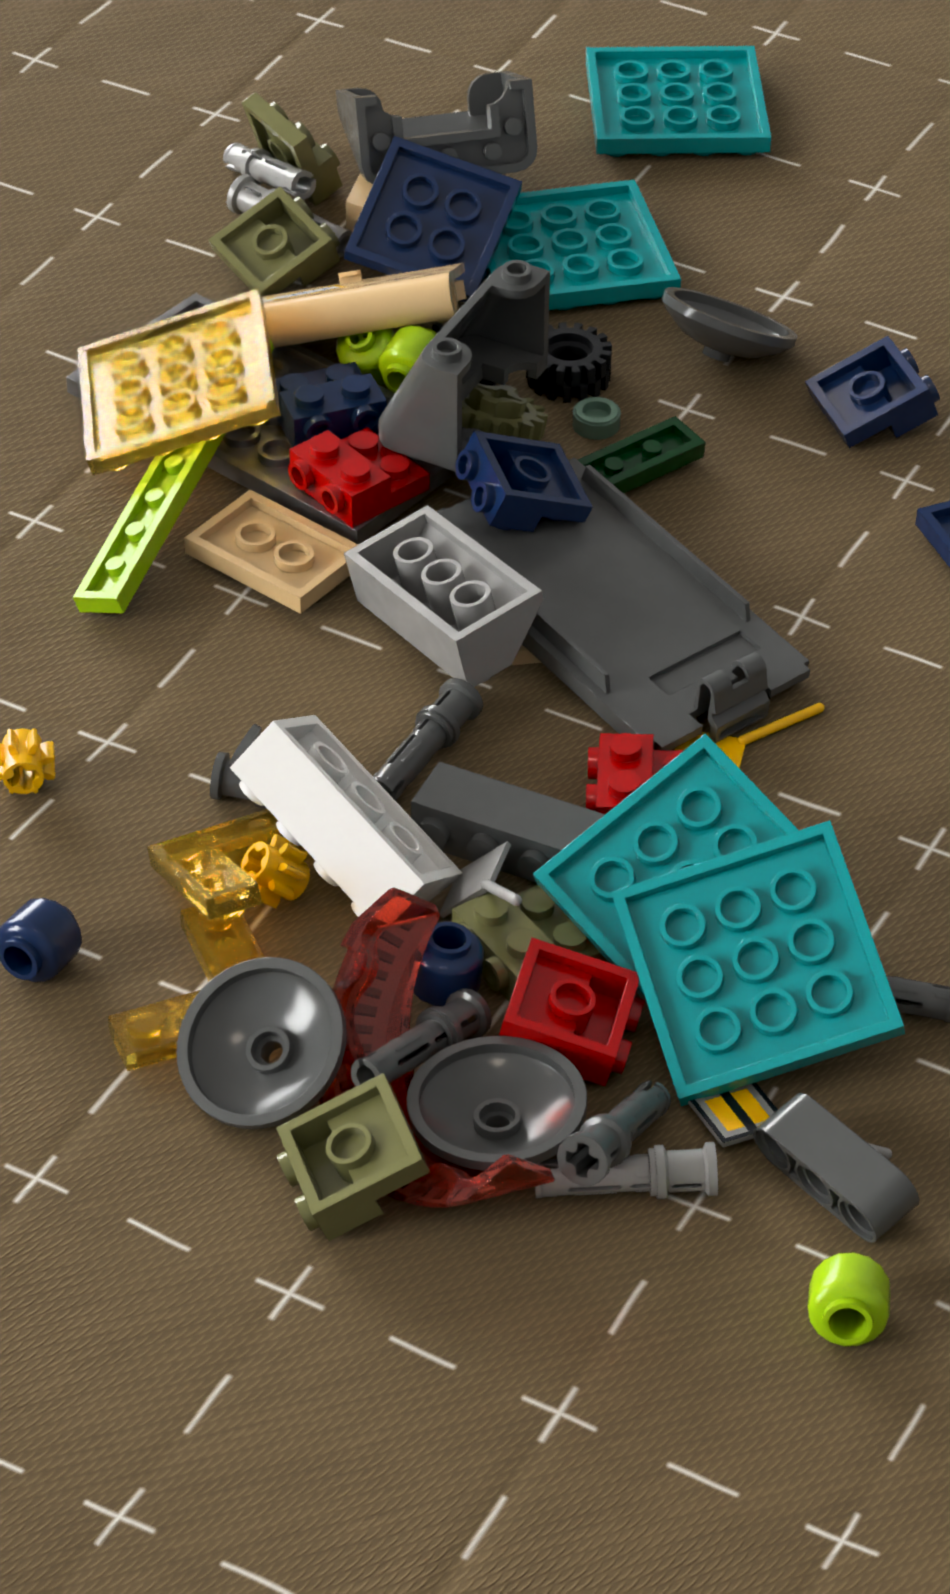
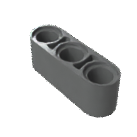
[753,1092,920,1243]

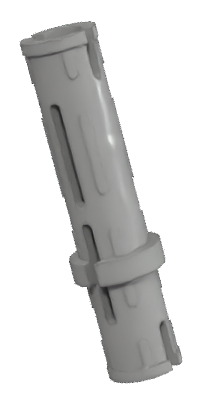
[223,143,316,199]

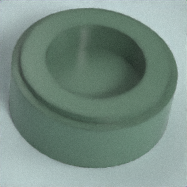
[572,397,621,440]

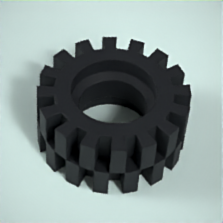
[526,322,612,403]

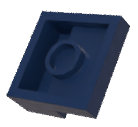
[805,336,940,448]
[264,362,387,447]
[455,431,593,532]

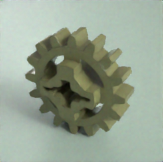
[462,383,548,441]

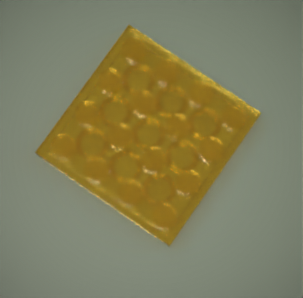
[77,289,281,476]

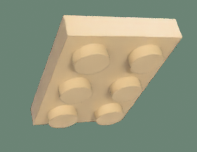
[184,489,358,614]

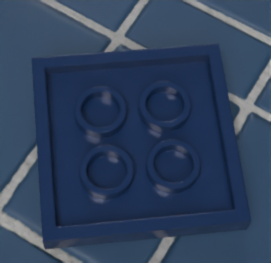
[344,136,522,303]

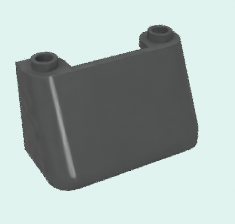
[336,71,537,184]
[378,260,550,472]

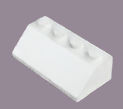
[230,715,462,927]

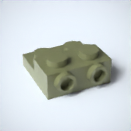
[242,92,343,206]
[208,186,340,297]
[452,885,609,1002]
[276,1073,430,1241]

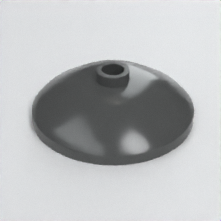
[662,287,798,362]
[176,957,347,1129]
[407,1036,587,1172]

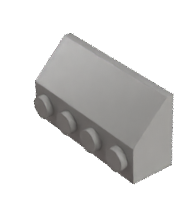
[344,505,544,687]

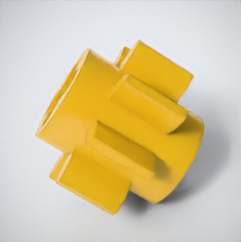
[0,728,55,794]
[240,834,310,908]

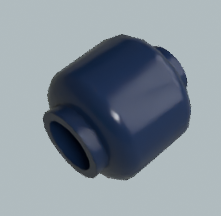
[0,898,82,983]
[407,921,484,1007]

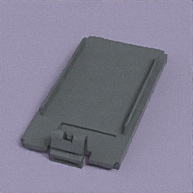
[436,458,810,750]

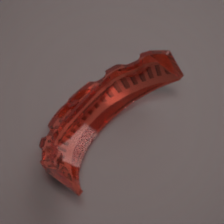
[319,888,555,1208]

